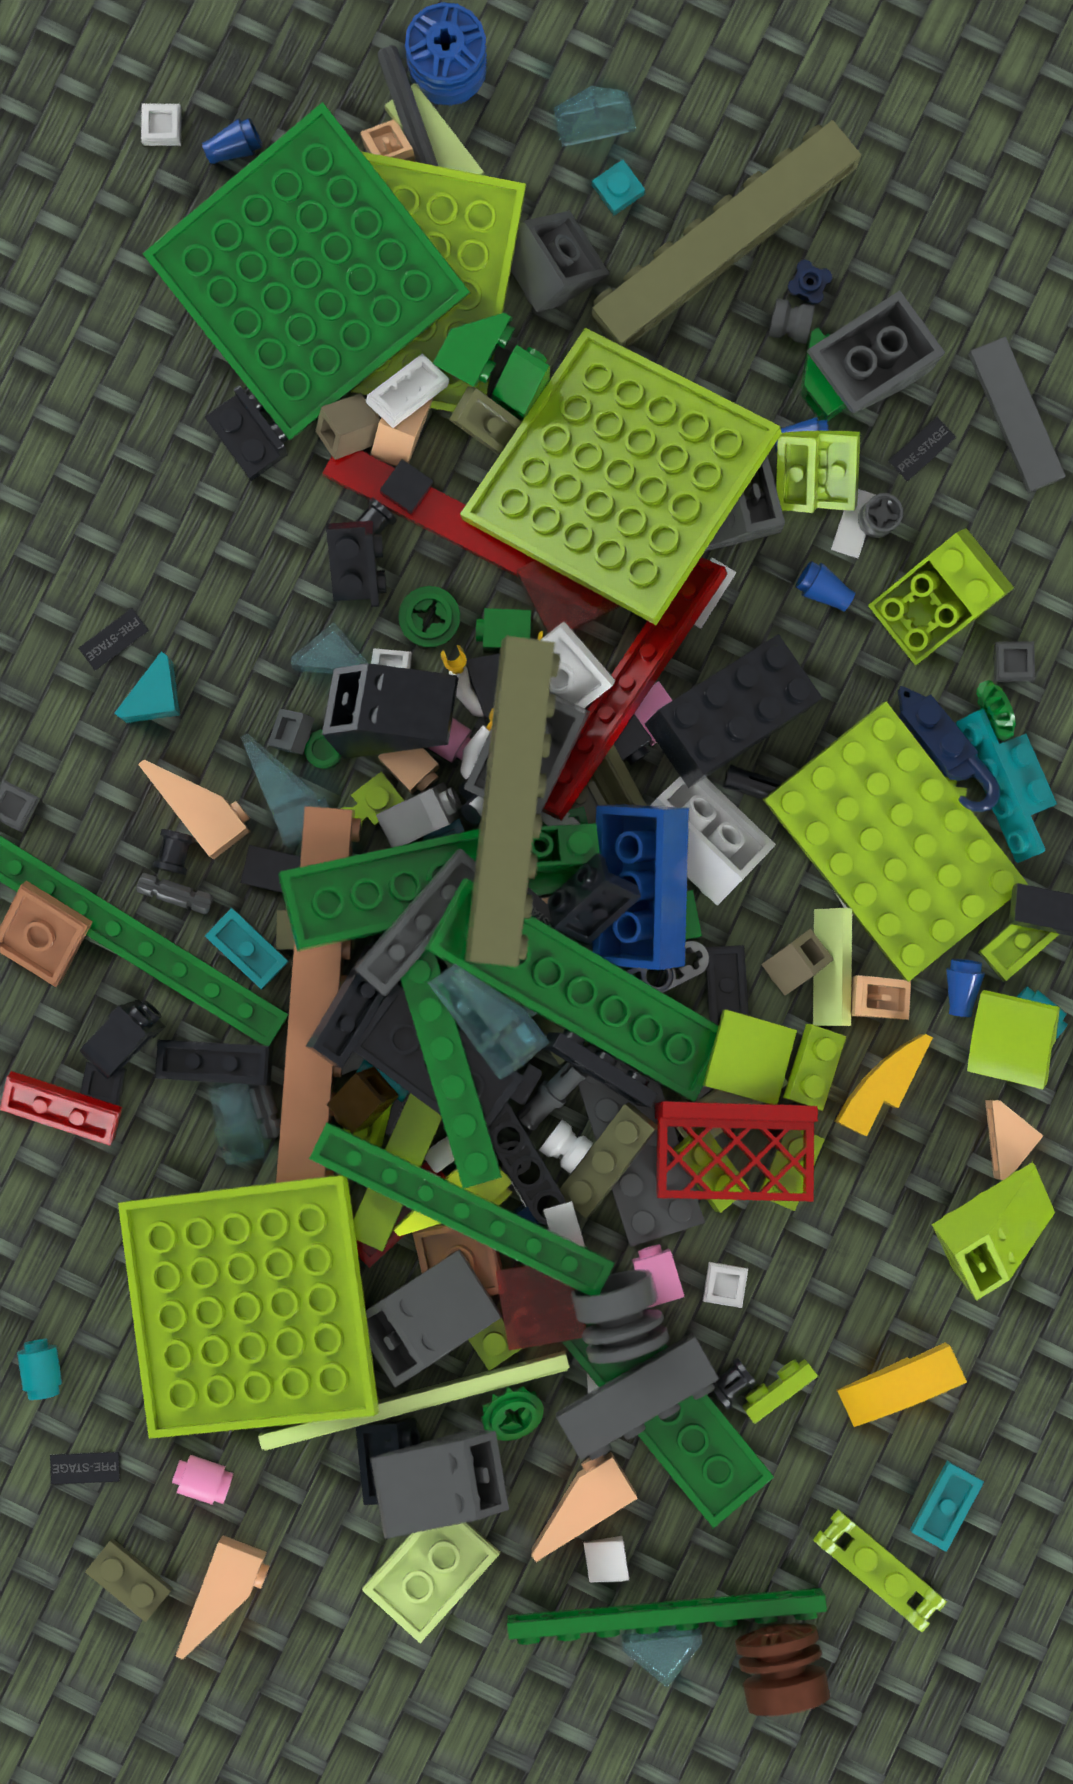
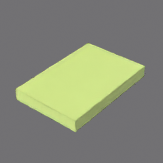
[362,1522,500,1644]

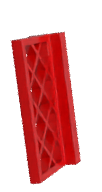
[655,1101,818,1202]

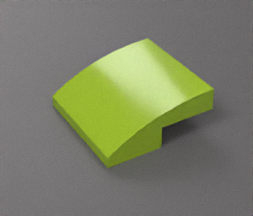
[776,431,860,513]
[967,990,1060,1089]
[703,1010,797,1105]

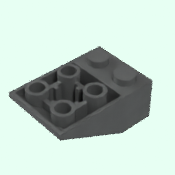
[704,455,785,552]
[365,1249,502,1387]
[371,1429,509,1538]

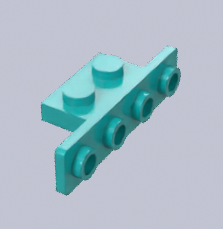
[956,709,1057,863]

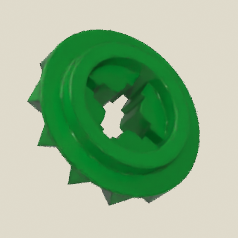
[398,586,460,648]
[976,680,1016,741]
[481,1386,544,1441]

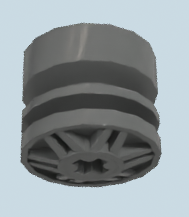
[570,1269,669,1364]

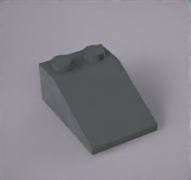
[807,291,945,414]
[464,692,591,814]

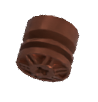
[735,1623,830,1716]

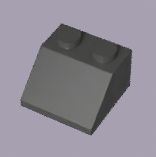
[510,210,610,312]

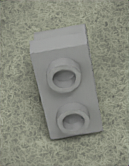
[376,782,462,847]

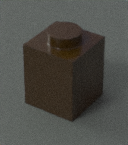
[326,1066,399,1134]

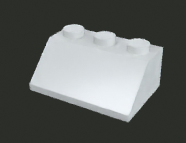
[650,777,776,906]

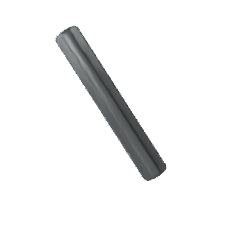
[378,45,438,166]

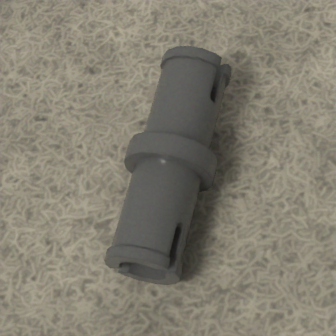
[517,1062,588,1130]

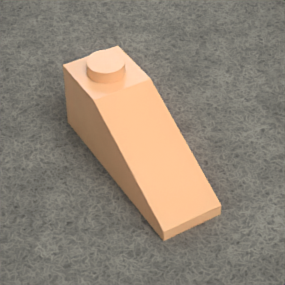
[138,760,250,859]
[532,1452,638,1562]
[175,1535,270,1659]

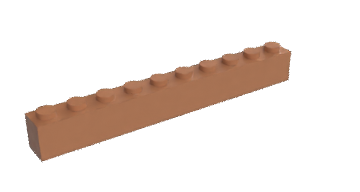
[276,806,361,1182]

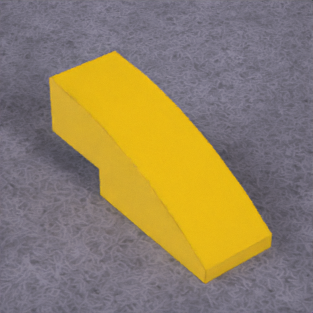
[834,1034,933,1136]
[837,1343,967,1427]

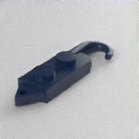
[898,686,1000,812]

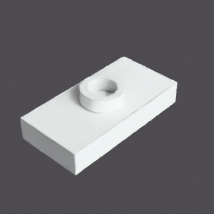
[366,354,449,428]

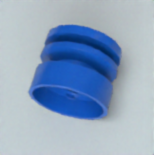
[405,2,487,106]

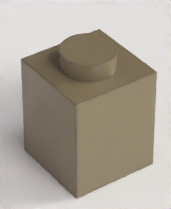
[316,393,380,460]
[761,928,834,996]

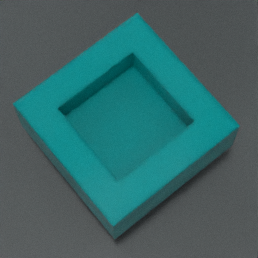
[592,159,645,216]

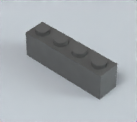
[556,1333,719,1460]

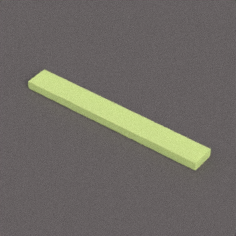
[258,1350,570,1451]

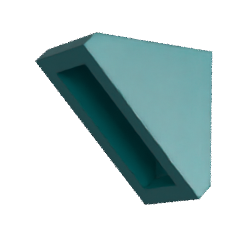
[114,651,180,723]

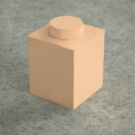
[378,748,440,794]

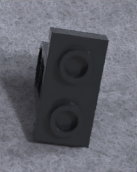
[79,999,166,1080]

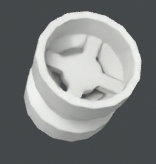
[539,1119,593,1174]

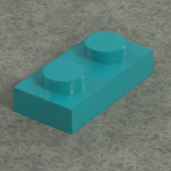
[205,908,289,990]
[910,1460,984,1552]

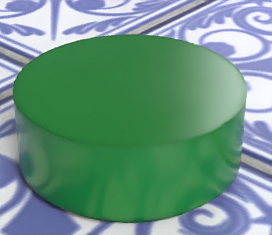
[304,730,342,770]

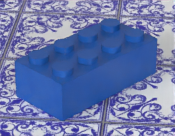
[593,804,689,970]

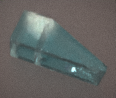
[240,734,330,848]
[428,964,549,1079]

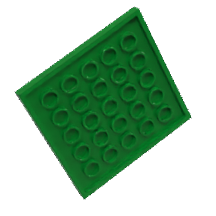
[142,102,471,440]

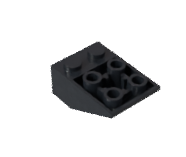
[322,663,459,759]

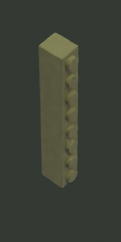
[591,120,861,348]
[465,636,560,967]

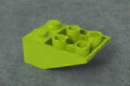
[868,528,1014,666]
[932,1162,1055,1301]

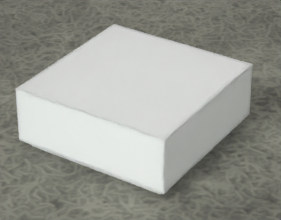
[141,104,182,146]
[703,1262,748,1308]

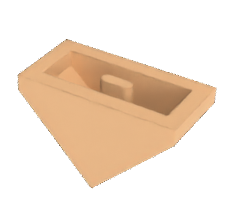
[360,120,415,162]
[371,398,434,466]
[851,975,911,1020]
[985,1100,1043,1180]

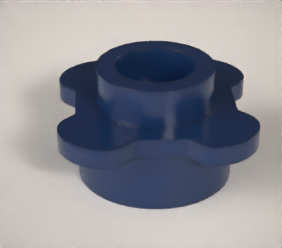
[788,260,832,304]

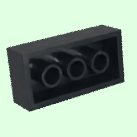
[645,634,823,788]

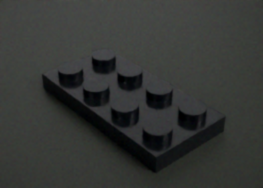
[353,984,525,1128]

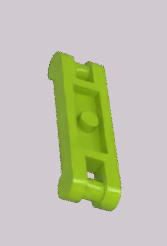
[813,1509,948,1633]

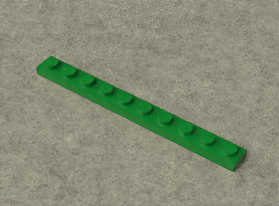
[0,835,289,1046]

